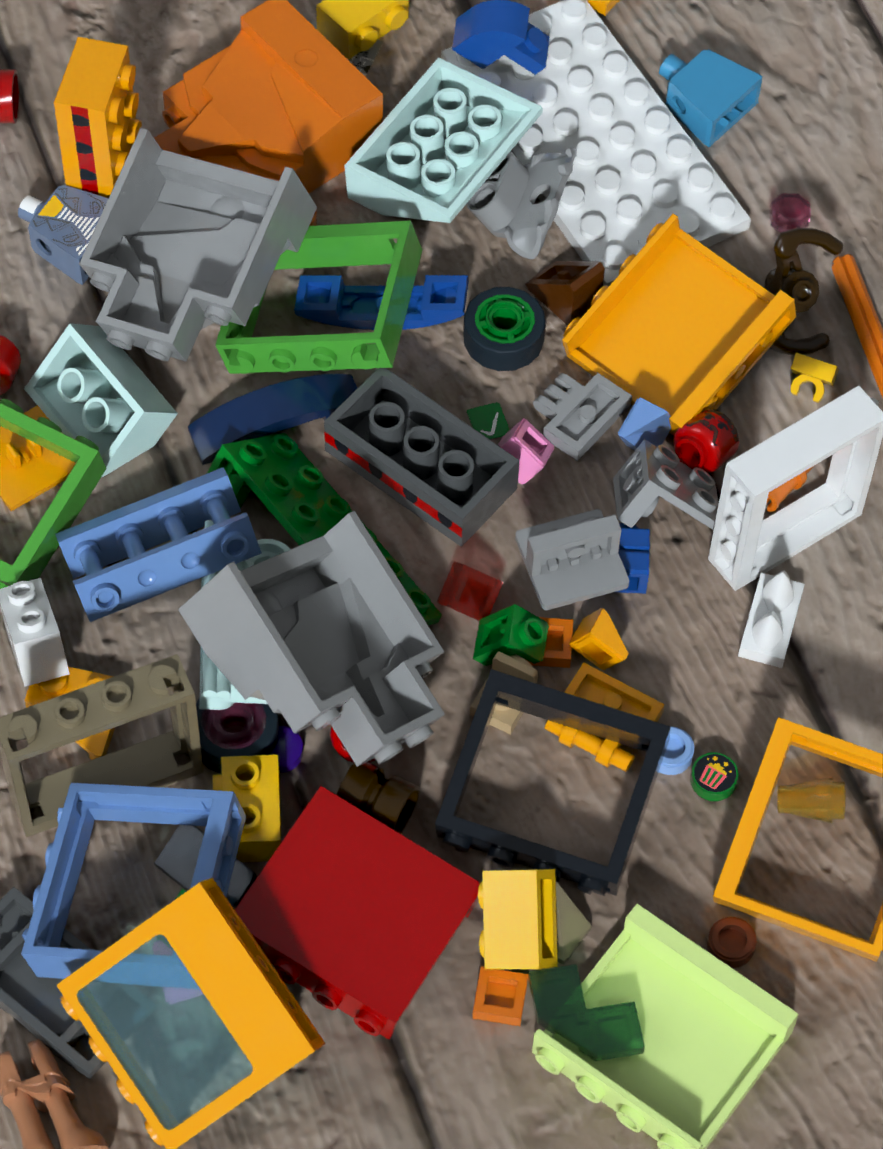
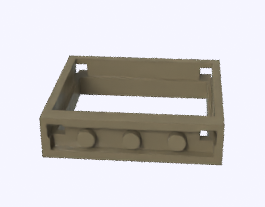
[0,654,204,838]

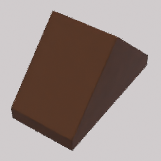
[525,261,605,325]

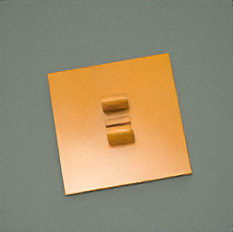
[0,405,76,511]

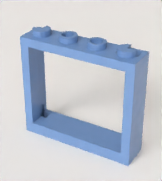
[21,783,246,989]

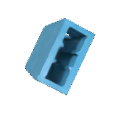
[659,50,763,147]

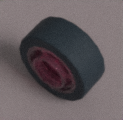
[196,699,279,774]

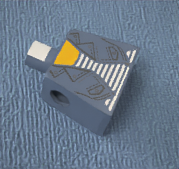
[18,185,109,285]

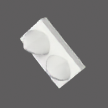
[738,570,805,668]

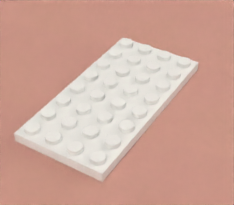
[441,0,751,287]

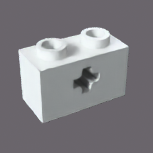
[0,578,70,687]

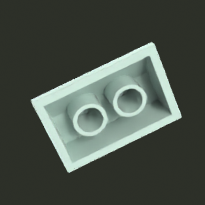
[24,323,178,477]

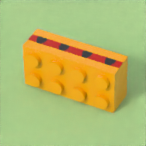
[54,37,142,198]

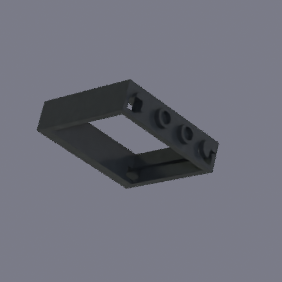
[435,669,671,896]

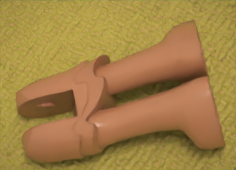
[0,1039,109,1149]

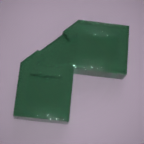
[528,964,645,1061]

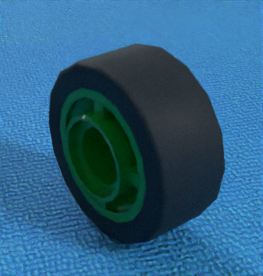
[463,287,546,371]

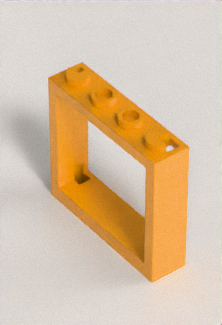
[713,717,883,962]

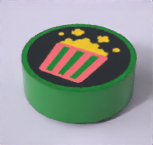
[690,752,739,801]

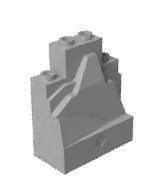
[79,128,317,362]
[178,511,445,767]

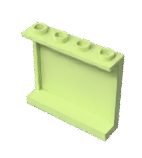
[532,904,799,1149]

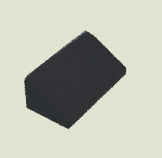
[154,825,257,910]

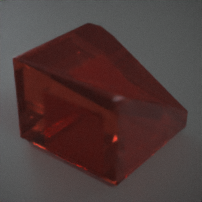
[437,561,503,621]

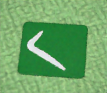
[467,402,510,440]

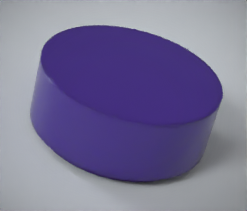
[258,726,303,773]

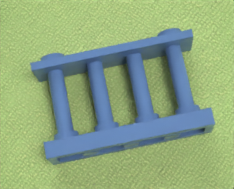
[55,467,262,622]

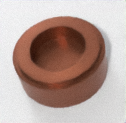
[707,917,757,968]

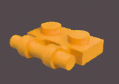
[545,662,665,772]

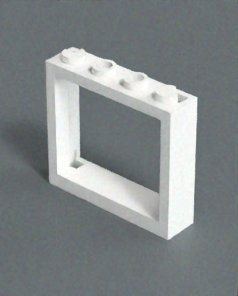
[708,386,883,591]

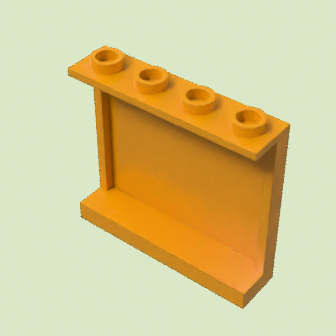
[562,214,796,436]

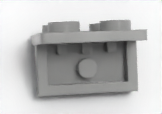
[515,509,629,610]

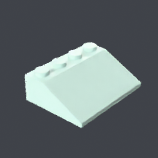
[344,57,543,223]

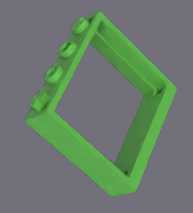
[215,220,422,374]
[0,399,107,589]

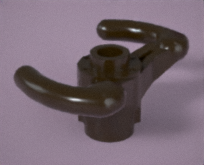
[764,228,843,356]

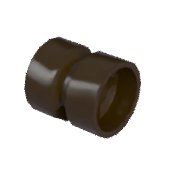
[336,761,420,834]

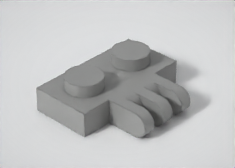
[533,373,632,461]

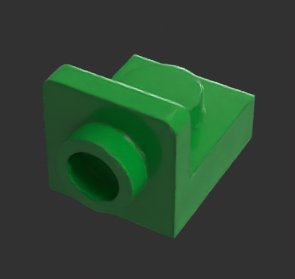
[473,604,549,666]

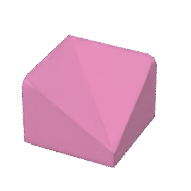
[498,418,555,485]

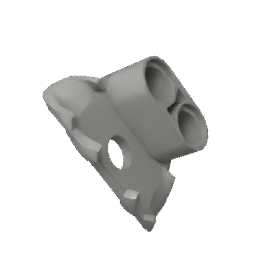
[467,148,577,259]

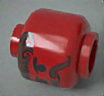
[674,409,739,473]

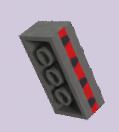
[324,368,519,547]

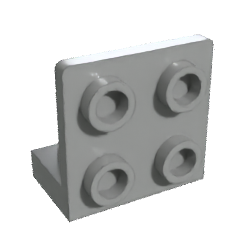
[613,439,719,530]

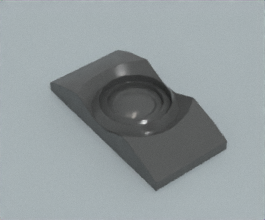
[0,887,158,1078]

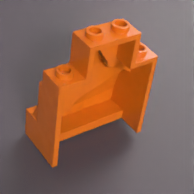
[154,0,383,193]

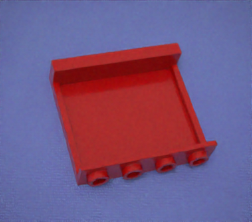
[235,786,480,1040]

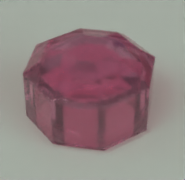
[769,193,811,233]

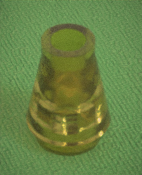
[778,777,846,824]

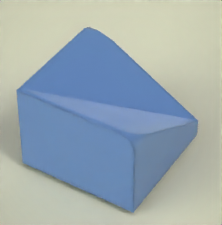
[618,397,671,450]

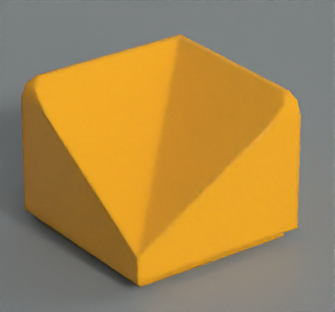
[569,608,629,670]

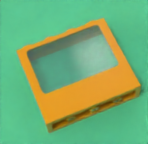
[56,877,326,1149]

